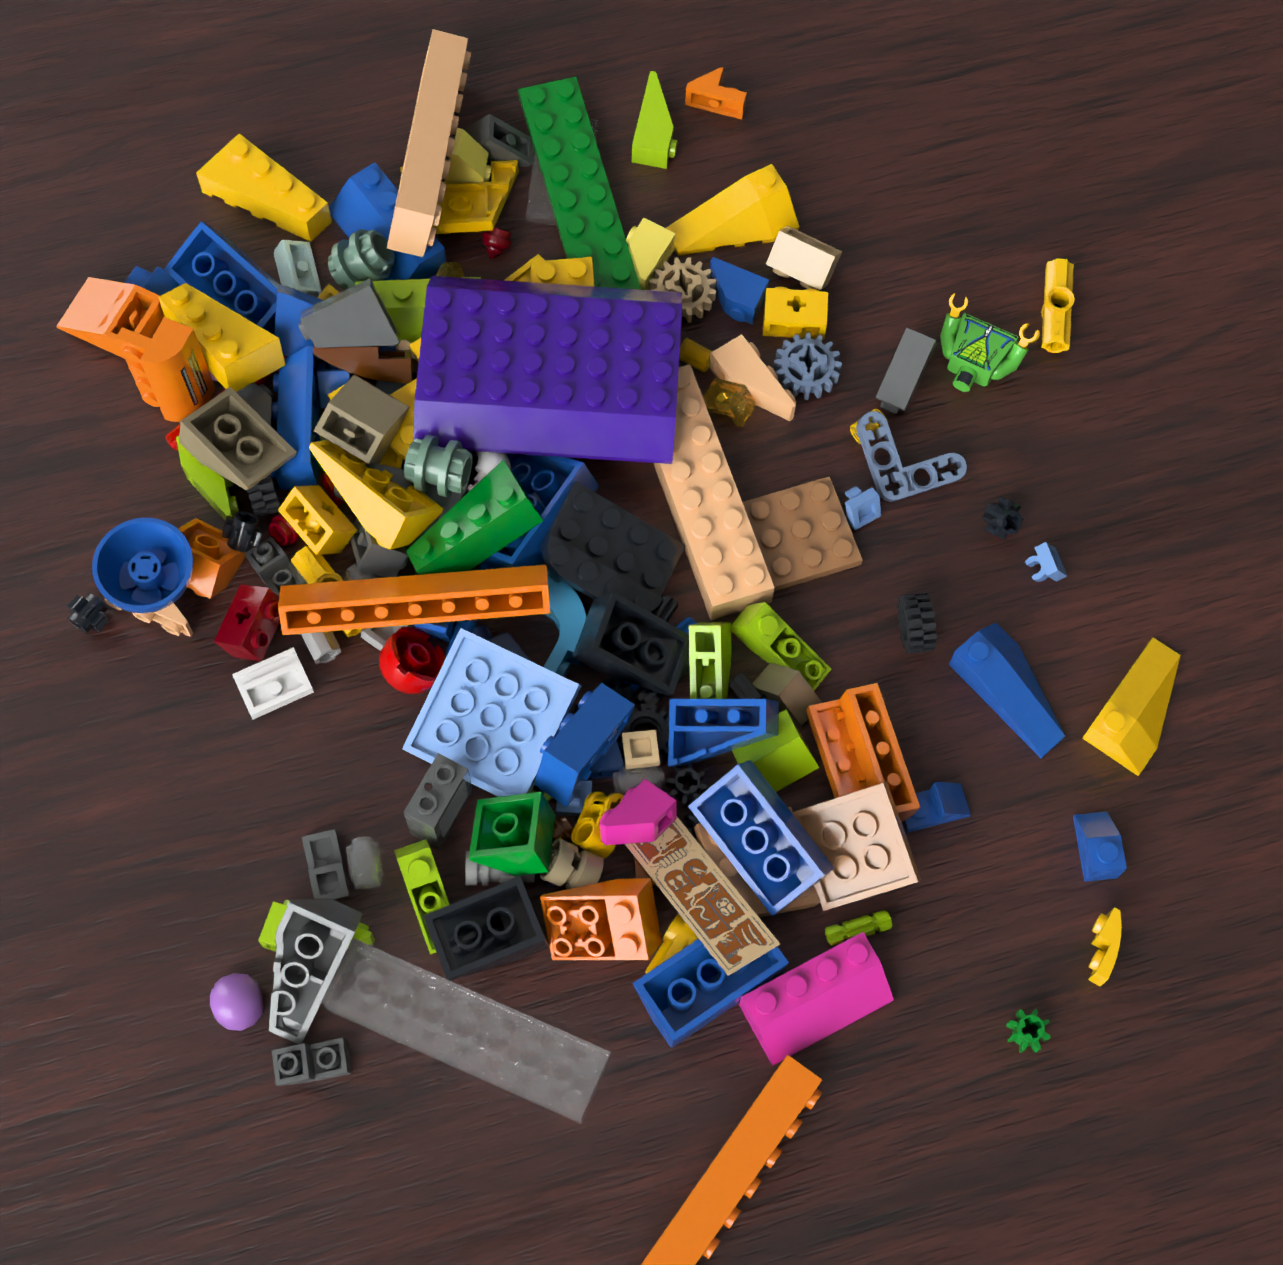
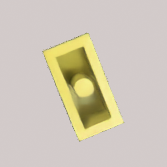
[444,128,492,185]
[626,218,676,290]

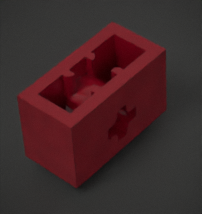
[214,584,280,662]

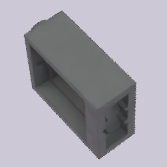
[404,753,473,849]

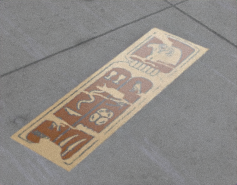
[625,816,780,976]

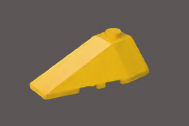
[666,164,799,255]
[309,440,444,550]

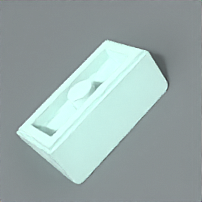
[274,240,322,297]

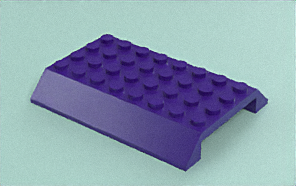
[414,276,682,464]

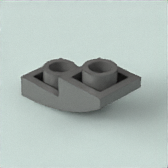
[244,537,307,596]
[272,1038,352,1086]

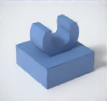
[845,486,882,530]
[1025,542,1068,582]
[556,780,592,816]

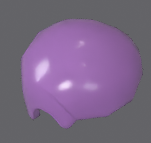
[210,973,264,1031]

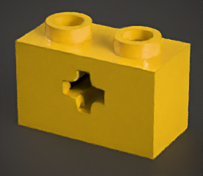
[762,287,828,340]
[278,485,357,555]

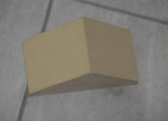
[752,662,822,728]

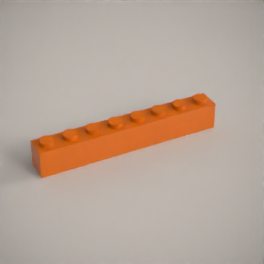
[278,565,550,635]
[641,1055,823,1265]

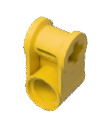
[571,791,624,859]

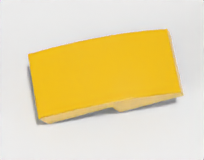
[1088,907,1121,987]

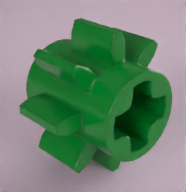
[1006,1009,1051,1053]

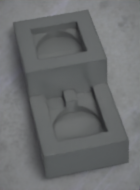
[302,829,349,900]

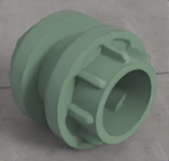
[328,229,395,290]
[404,434,472,497]

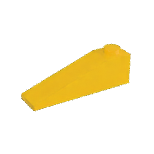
[1082,637,1181,776]

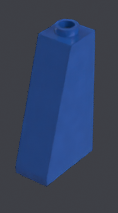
[274,285,396,359]

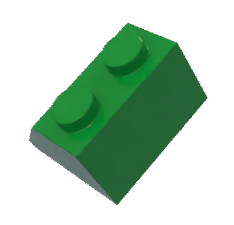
[469,792,555,876]

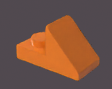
[685,67,747,119]

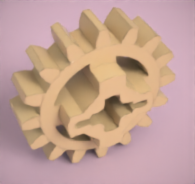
[650,257,716,323]

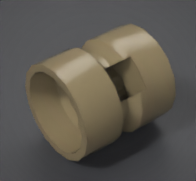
[540,838,604,890]

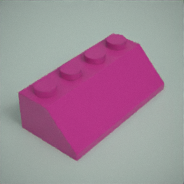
[739,932,894,1066]

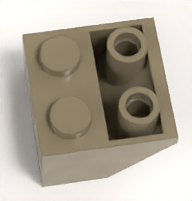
[314,375,410,464]

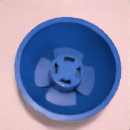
[92,518,193,613]

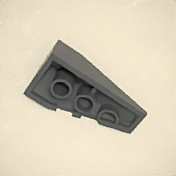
[269,899,363,1044]

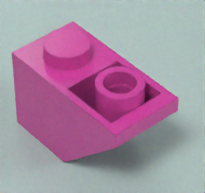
[600,779,676,845]

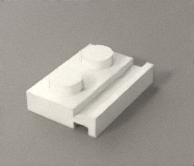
[232,647,314,719]

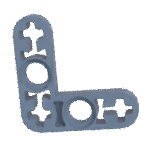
[856,411,967,502]

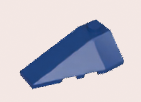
[949,623,1065,758]

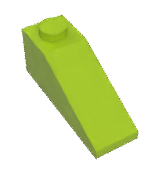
[632,71,678,169]
[689,622,732,699]

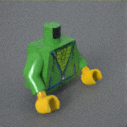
[940,293,1040,392]

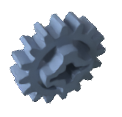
[773,333,842,400]

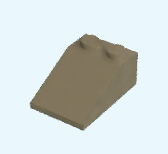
[179,387,297,490]

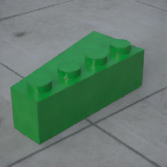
[406,460,543,575]

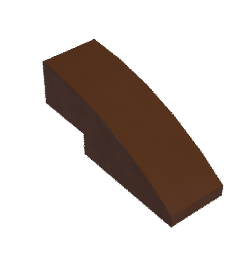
[313,346,413,383]

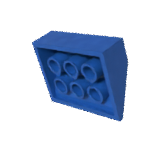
[481,453,599,569]

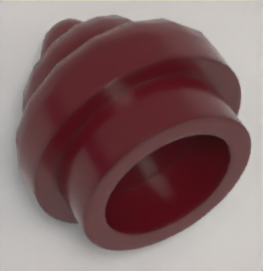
[482,227,512,258]
[268,513,299,546]

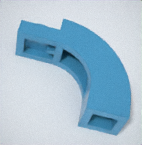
[543,571,586,677]

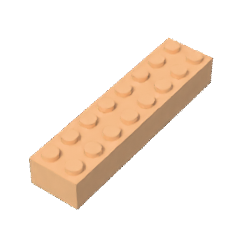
[386,29,471,257]
[653,364,775,620]

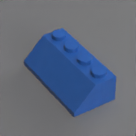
[329,162,447,281]
[163,221,280,334]
[271,346,320,490]
[688,760,835,916]
[633,939,789,1049]

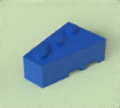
[534,683,635,807]
[668,699,779,768]

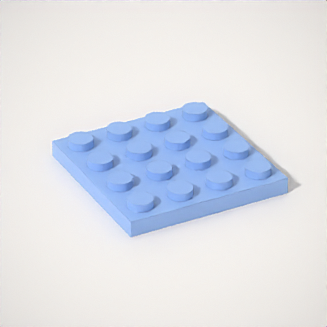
[402,628,581,797]

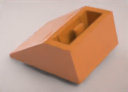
[57,277,164,359]
[540,878,662,960]

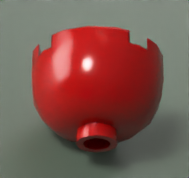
[379,627,446,694]

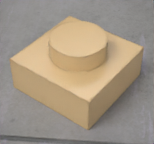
[622,729,660,769]

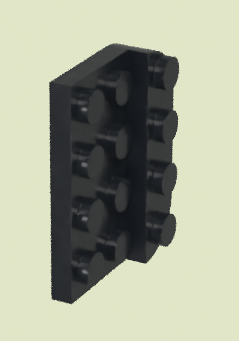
[540,481,686,612]

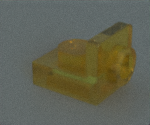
[703,378,756,427]

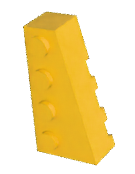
[196,134,332,242]
[159,283,285,392]

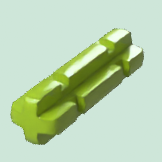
[825,910,892,946]

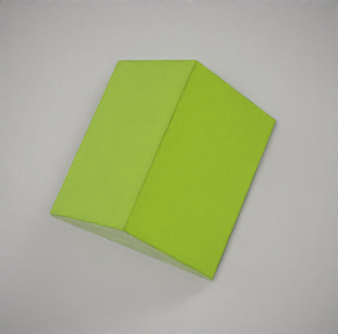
[732,710,819,792]

